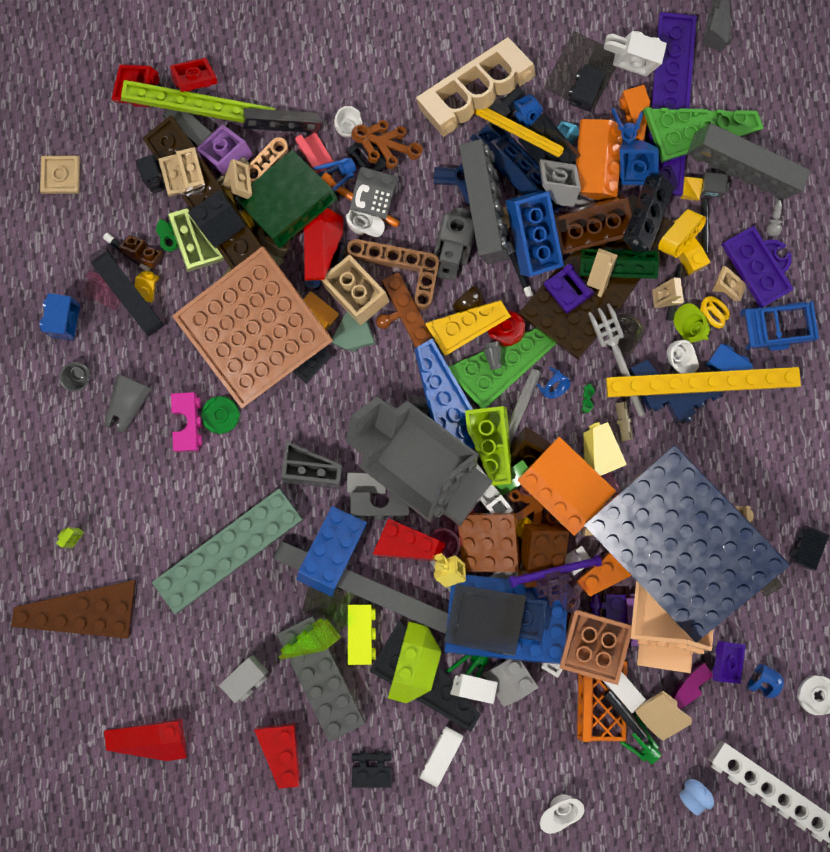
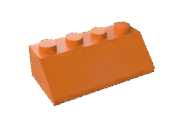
[576,119,622,202]

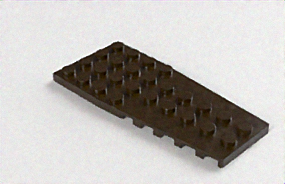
[519,194,674,360]

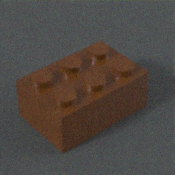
[518,524,569,588]

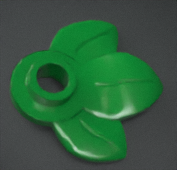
[156,219,179,252]

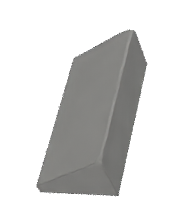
[347,473,386,494]

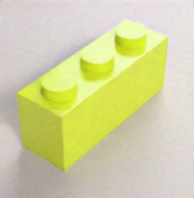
[348,604,376,665]

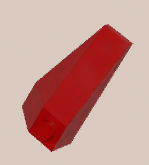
[304,208,343,281]
[104,718,187,761]

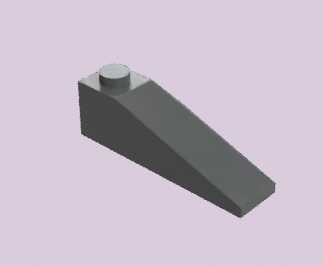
[701,0,732,51]

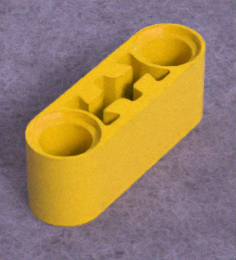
[658,209,706,258]

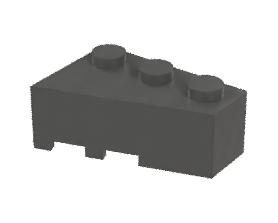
[281,440,342,489]

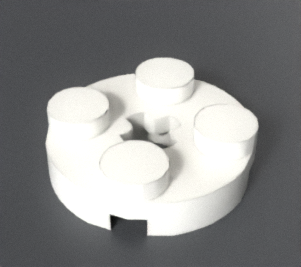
[797,675,830,715]

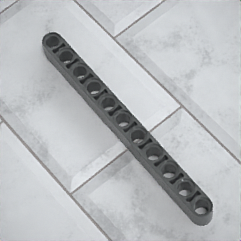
[273,541,448,634]

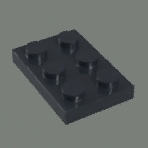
[518,113,581,166]

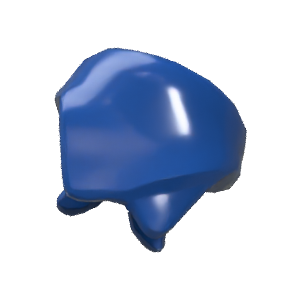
[536,367,571,399]

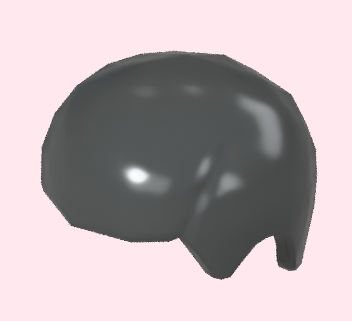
[59,361,91,392]

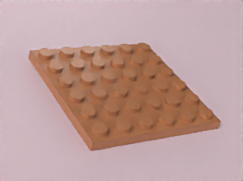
[172,246,334,409]

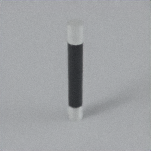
[103,233,151,271]
[509,243,534,298]

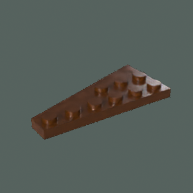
[11,580,136,639]

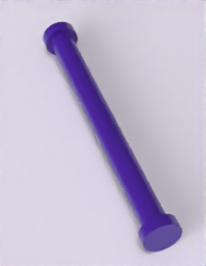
[508,555,602,588]

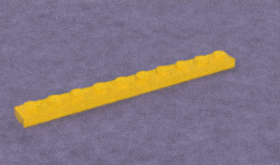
[606,367,801,398]

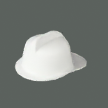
[540,794,584,834]

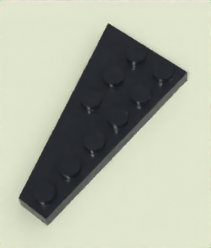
[370,620,481,732]

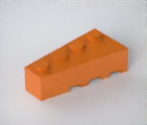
[575,551,632,596]

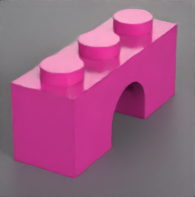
[171,392,202,453]

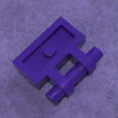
[590,594,626,623]

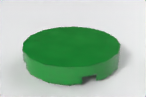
[201,396,240,434]

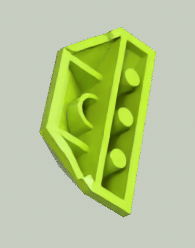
[388,621,442,703]

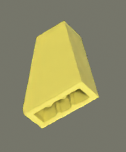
[583,422,627,476]

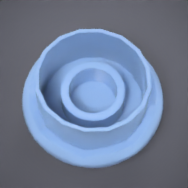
[679,779,714,816]

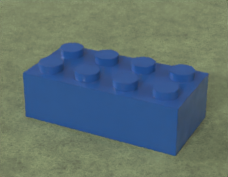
[505,191,564,277]
[296,506,367,597]

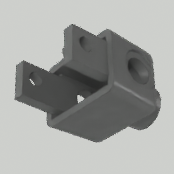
[434,208,475,282]

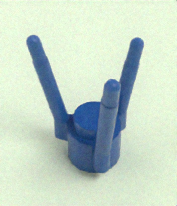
[611,108,644,143]
[313,157,356,192]

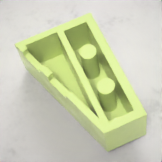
[169,208,224,272]

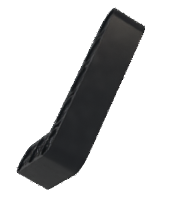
[89,246,164,337]

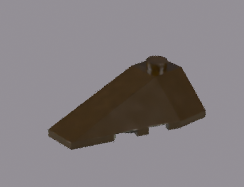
[510,427,551,467]

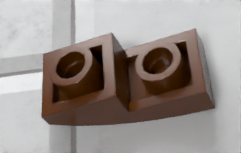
[119,235,164,269]

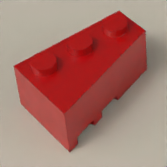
[373,519,445,562]
[254,723,301,789]

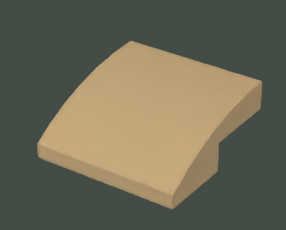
[158,147,205,197]
[635,691,692,741]

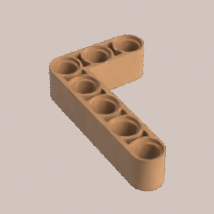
[347,239,439,310]

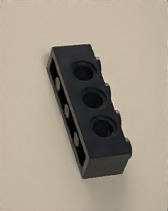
[623,174,674,252]

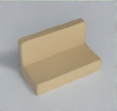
[587,249,618,297]

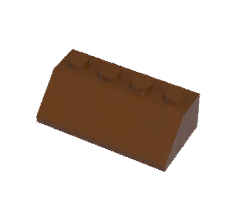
[554,195,632,255]

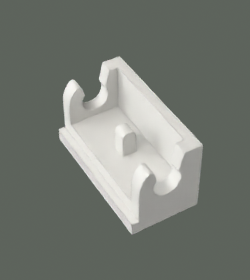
[450,674,498,704]

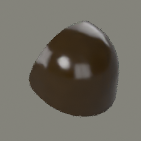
[452,286,485,313]

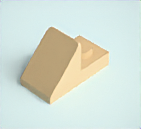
[223,159,252,199]
[712,266,746,301]
[652,278,684,308]

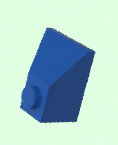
[620,140,659,185]

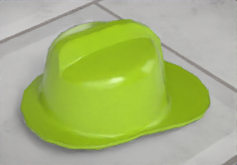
[674,303,711,343]

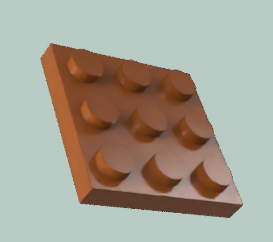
[458,513,521,572]

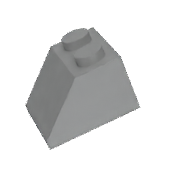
[539,159,581,207]
[482,659,538,707]

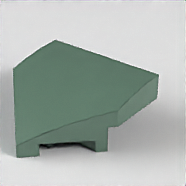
[331,312,375,352]

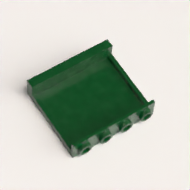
[235,150,337,248]

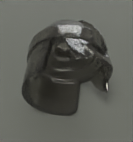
[605,313,645,355]

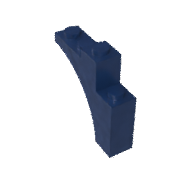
[629,360,724,424]

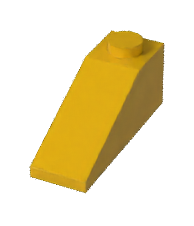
[672,218,711,276]

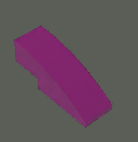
[671,661,713,710]

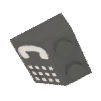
[350,167,398,219]

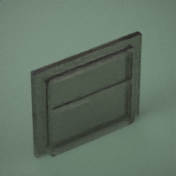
[444,584,526,656]

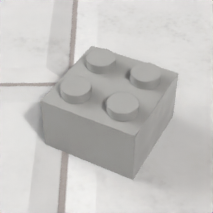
[219,655,269,703]

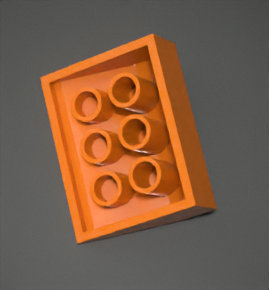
[517,436,616,536]

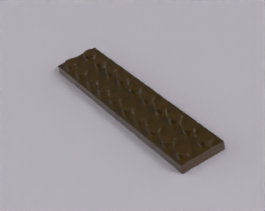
[142,115,263,269]

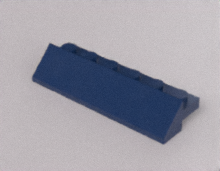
[470,122,565,214]

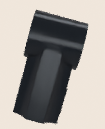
[489,86,526,118]

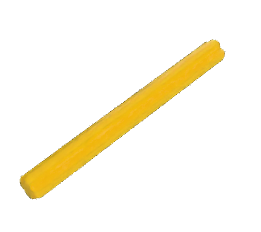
[474,108,564,157]

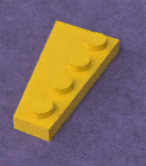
[425,299,511,356]

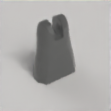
[104,374,152,433]

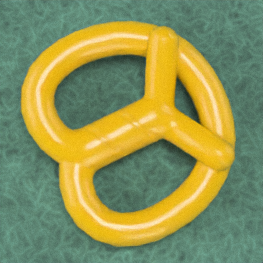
[700,296,730,329]

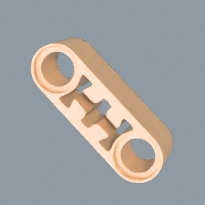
[249,137,289,184]

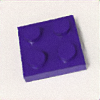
[713,641,746,684]

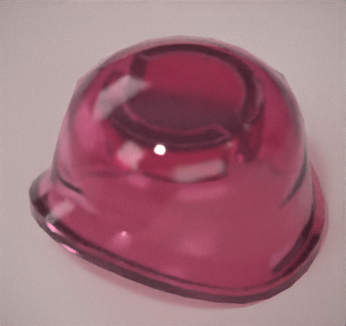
[430,528,461,558]

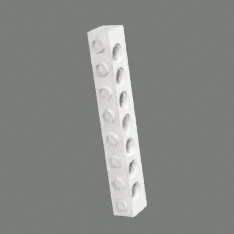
[708,740,830,848]

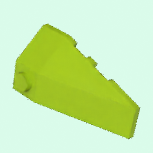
[465,406,512,486]

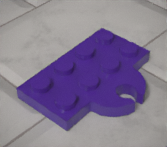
[721,226,794,308]

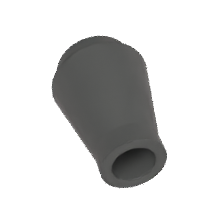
[483,341,502,370]

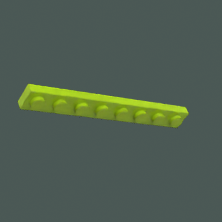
[121,80,275,123]

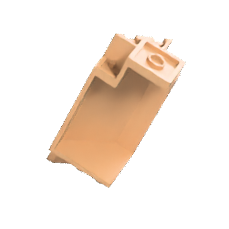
[630,581,714,673]

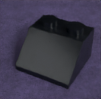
[188,190,246,249]

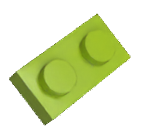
[56,527,84,548]

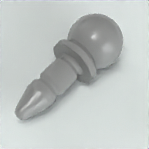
[767,200,783,237]

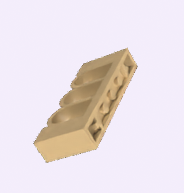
[416,37,535,137]

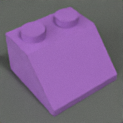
[196,124,253,176]

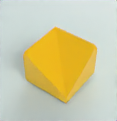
[680,177,703,201]

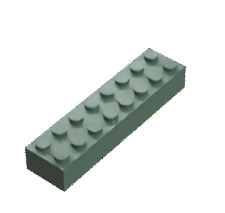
[152,489,304,614]

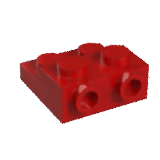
[170,57,218,92]
[111,65,160,108]

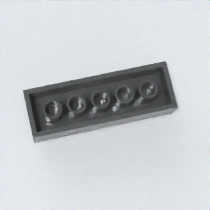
[687,123,811,200]
[459,139,511,265]
[277,615,365,742]

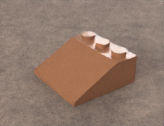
[559,608,632,685]

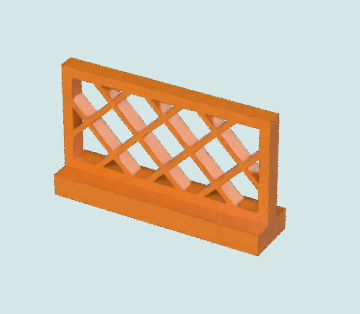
[577,661,627,742]

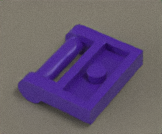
[544,263,595,314]

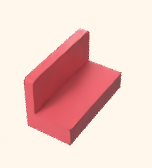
[295,133,334,174]

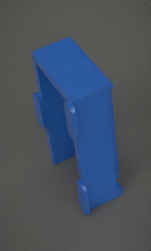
[740,301,819,351]

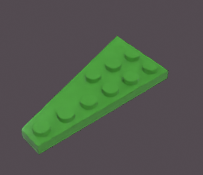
[643,107,763,162]
[448,328,556,409]

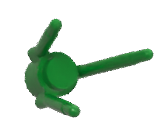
[446,655,489,678]
[620,713,661,764]

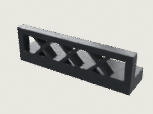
[243,108,321,133]

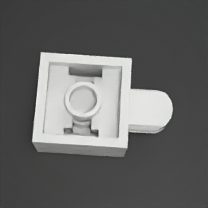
[604,31,667,76]

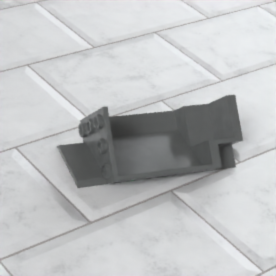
[346,397,493,526]

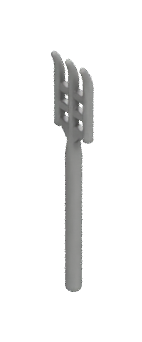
[588,303,645,417]

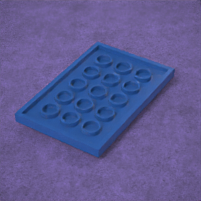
[444,575,569,665]

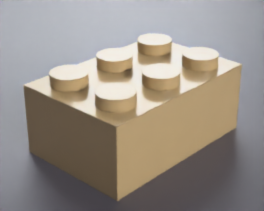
[321,254,389,326]

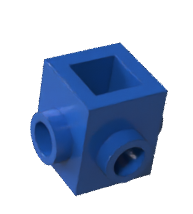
[513,94,543,128]

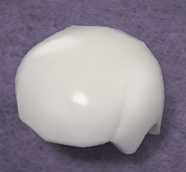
[334,106,363,138]

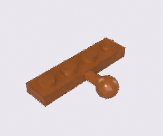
[376,272,433,348]

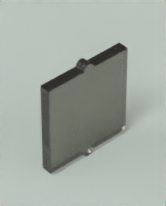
[302,586,342,620]

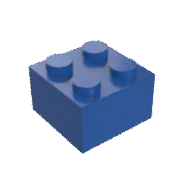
[39,293,81,341]

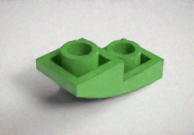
[495,460,528,496]

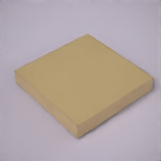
[40,156,80,194]

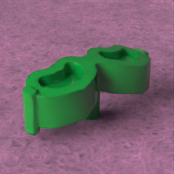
[581,384,595,414]

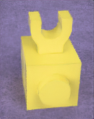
[434,553,466,588]

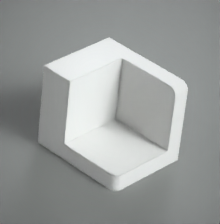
[565,546,590,575]

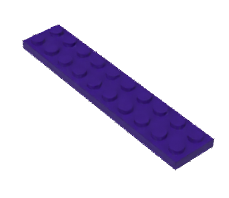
[648,12,697,197]

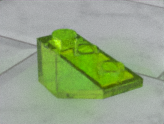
[278,618,342,660]

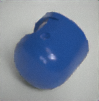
[747,664,784,698]

